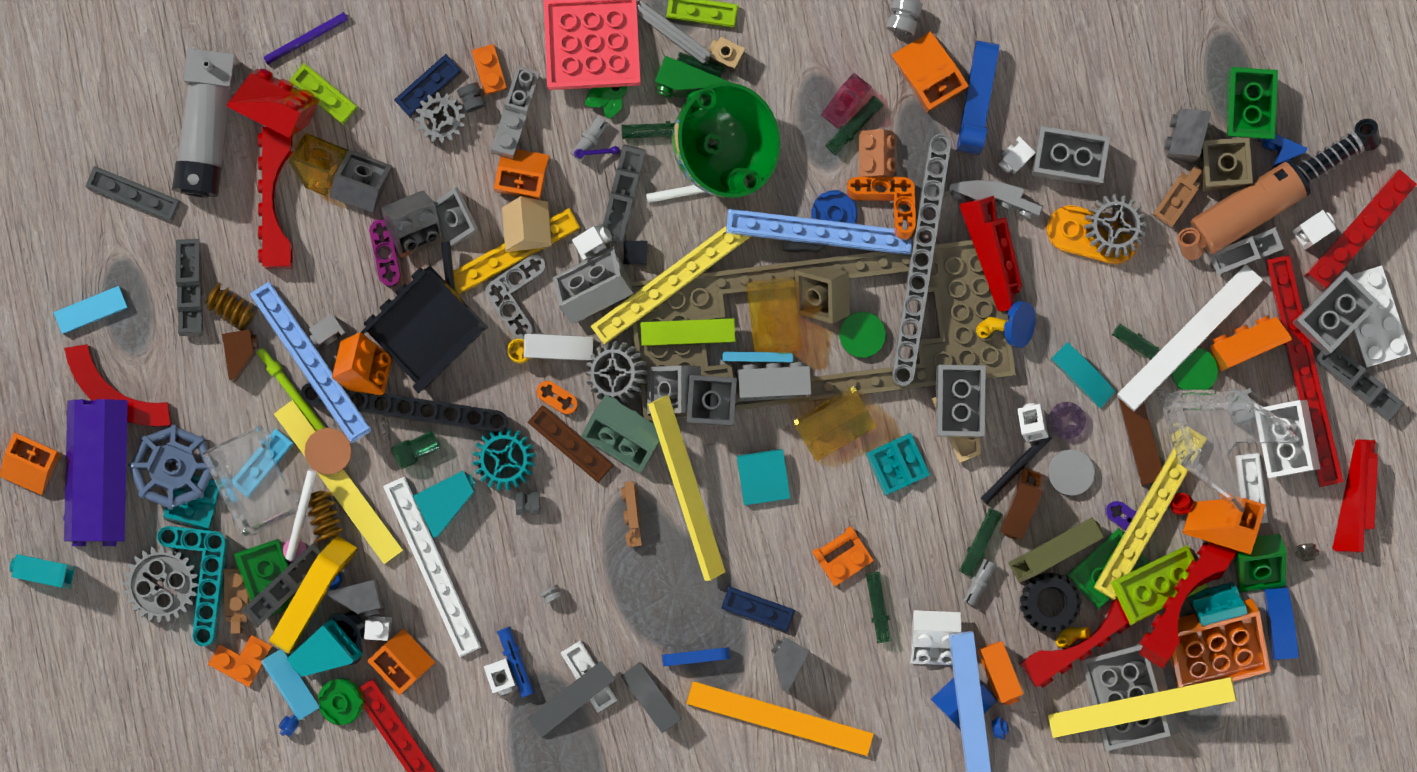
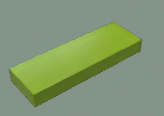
[666,0,738,29]
[289,63,358,125]

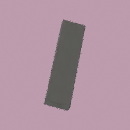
[85,166,181,222]

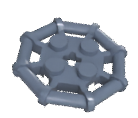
[128,425,217,510]

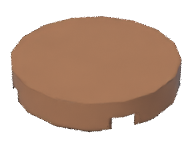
[304,428,352,475]

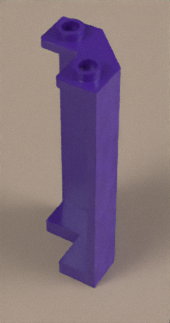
[64,399,128,546]

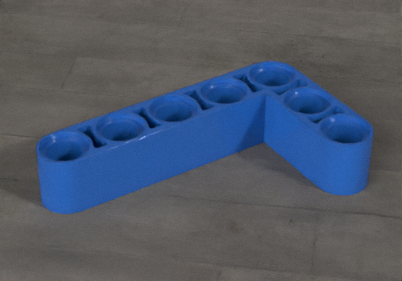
[956,40,1000,155]

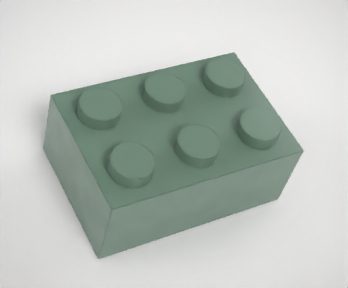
[581,395,660,474]

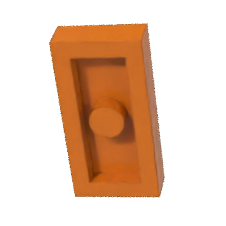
[471,44,507,96]

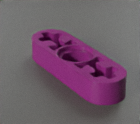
[369,219,401,287]

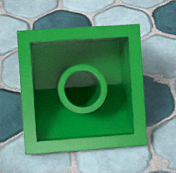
[1234,534,1287,593]

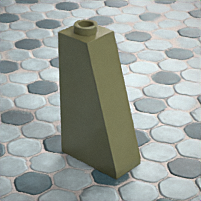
[1008,517,1104,583]

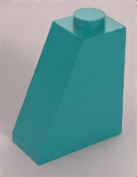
[413,471,477,539]
[9,554,76,589]
[287,619,363,677]

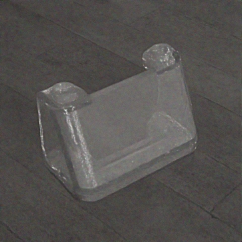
[203,426,301,536]

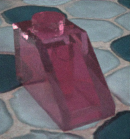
[821,73,872,129]

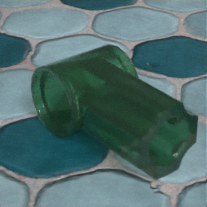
[390,431,441,469]

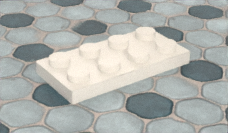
[1352,265,1411,368]

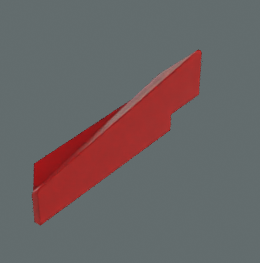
[960,196,1022,311]
[1332,439,1378,553]

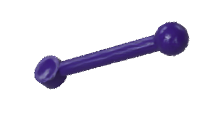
[574,146,620,158]

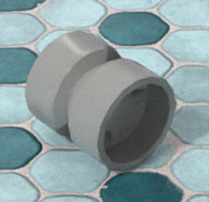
[886,0,923,36]

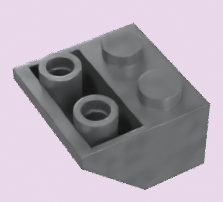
[381,190,443,258]

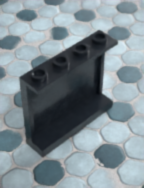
[361,266,488,394]

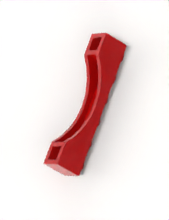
[258,127,293,269]
[1303,169,1417,291]
[1139,542,1237,669]
[1019,597,1130,688]

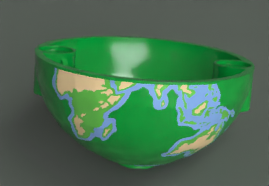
[672,82,780,198]

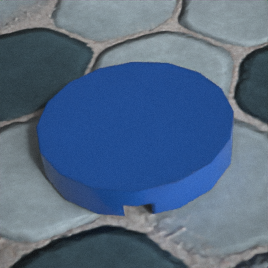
[811,190,857,224]
[1004,301,1036,348]

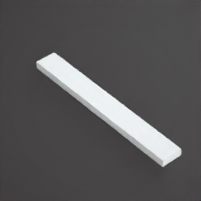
[1117,265,1263,411]
[383,476,482,657]

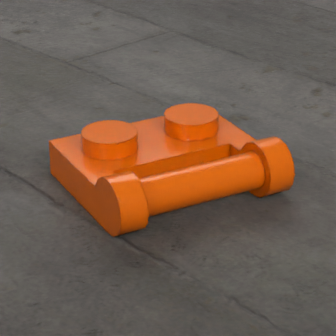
[811,526,874,587]

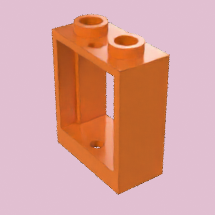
[977,641,1023,705]

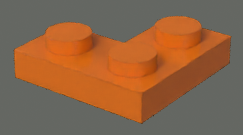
[208,635,273,687]

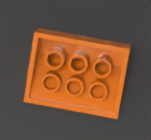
[1170,599,1271,688]

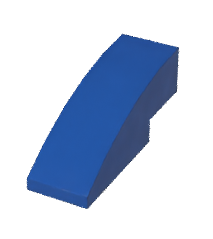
[1264,588,1299,660]

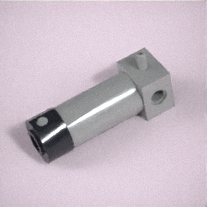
[172,48,241,198]

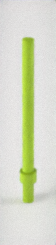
[257,347,326,431]

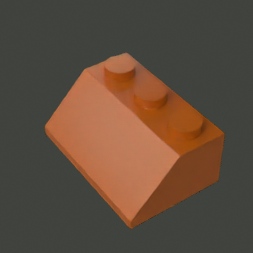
[1209,315,1292,372]

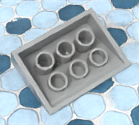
[1081,645,1180,751]

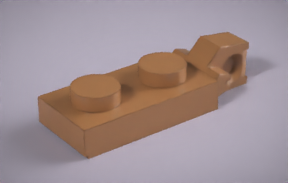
[1152,166,1202,228]
[621,481,643,547]
[224,569,249,634]

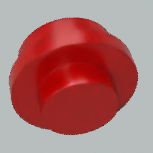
[1170,493,1194,515]

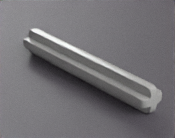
[637,2,711,64]

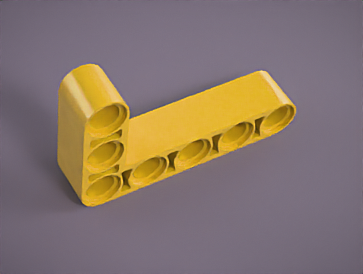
[269,535,358,654]

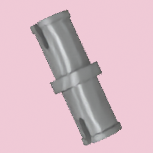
[570,116,609,162]
[963,559,997,607]

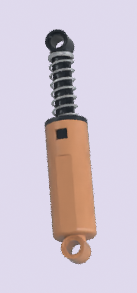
[1177,118,1381,260]

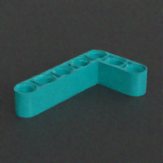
[157,526,228,646]

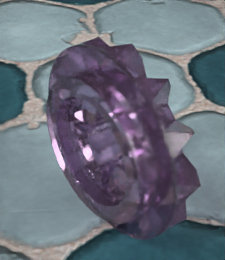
[1048,402,1086,439]

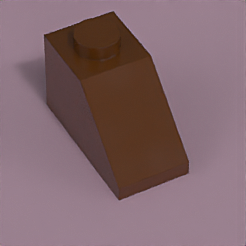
[222,329,259,382]

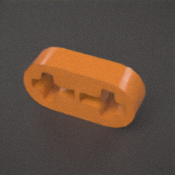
[537,381,578,415]

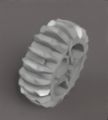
[1084,194,1147,258]
[585,341,648,403]

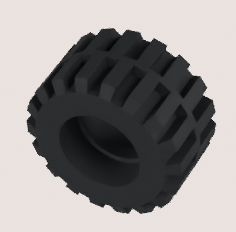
[1020,573,1082,632]

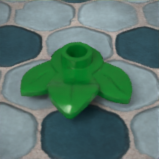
[585,86,627,119]

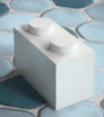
[1292,210,1336,250]

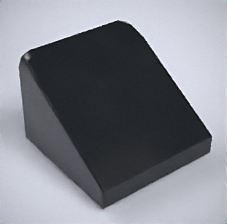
[623,241,648,266]

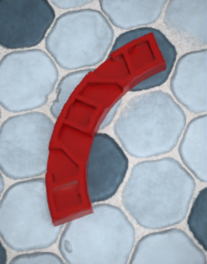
[64,344,172,427]

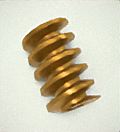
[205,282,258,331]
[307,490,343,542]

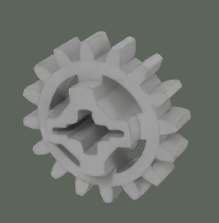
[415,92,465,143]

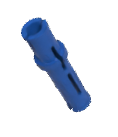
[497,626,535,698]

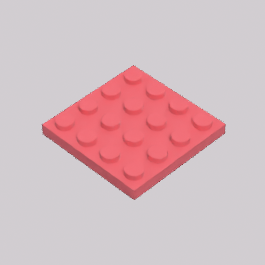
[543,0,641,90]

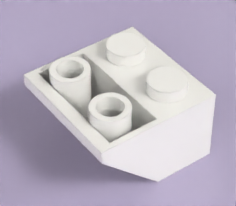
[911,610,961,665]

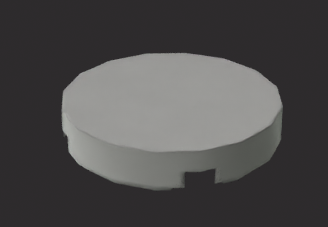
[1047,449,1095,496]

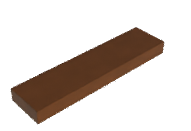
[1117,397,1162,486]
[527,405,614,483]

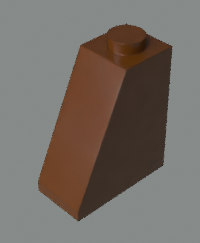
[1000,467,1045,540]

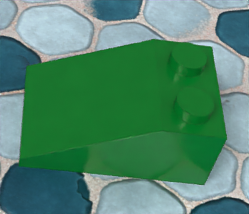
[655,56,729,99]
[1226,67,1278,140]

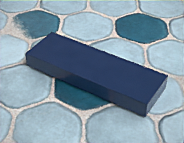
[394,54,462,118]
[721,586,795,632]

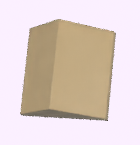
[502,196,552,252]

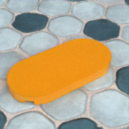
[1046,205,1138,264]

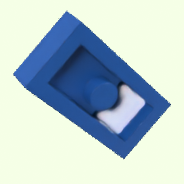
[1258,134,1308,167]

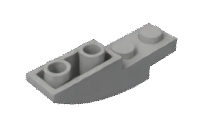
[491,66,540,160]
[947,180,1042,219]

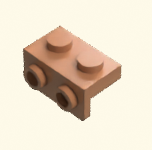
[859,129,896,177]

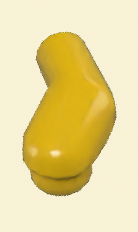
[976,317,1009,339]
[1055,627,1090,649]

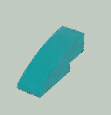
[1050,342,1116,409]

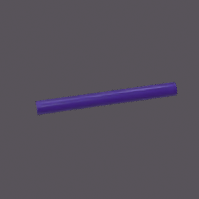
[263,12,348,65]

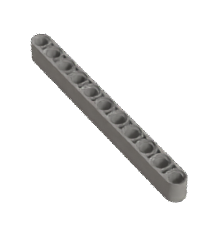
[892,134,951,387]

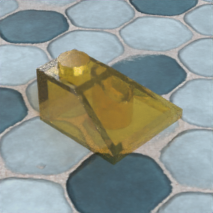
[288,133,348,196]

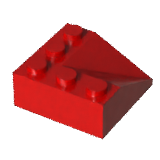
[227,69,319,138]

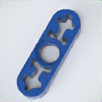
[662,647,731,666]

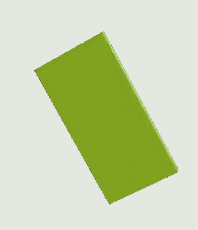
[1110,545,1208,625]

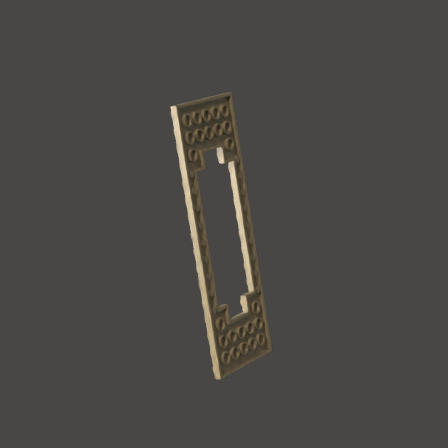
[629,240,1016,421]

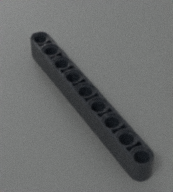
[301,383,509,433]

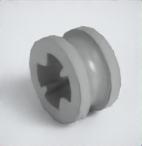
[540,584,563,605]

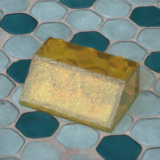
[746,277,802,352]
[793,386,877,461]

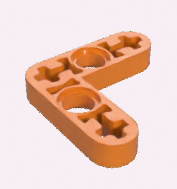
[847,177,916,240]

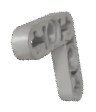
[486,255,546,340]

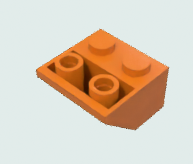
[494,149,550,200]
[332,332,392,395]
[0,432,62,496]
[367,628,436,695]

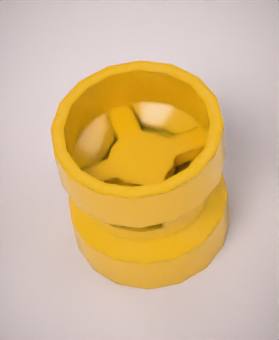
[507,339,530,364]

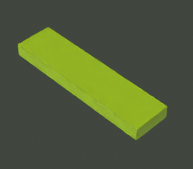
[641,318,735,346]

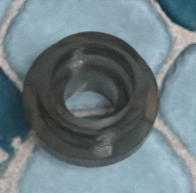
[1295,543,1319,561]

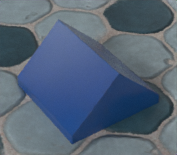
[931,677,997,731]

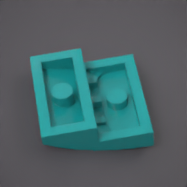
[865,433,930,496]
[737,449,790,505]
[163,476,221,530]
[1188,582,1248,626]

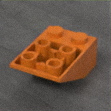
[891,31,969,114]
[1182,498,1266,555]

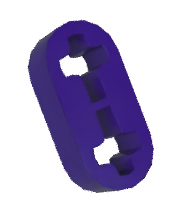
[1105,501,1136,531]

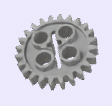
[122,546,199,623]

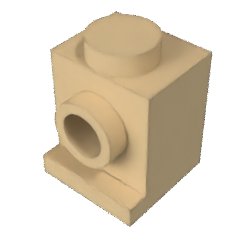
[708,36,745,72]

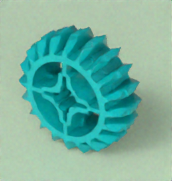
[473,428,536,491]

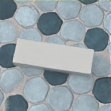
[524,334,593,361]
[1235,453,1268,524]
[561,640,617,713]

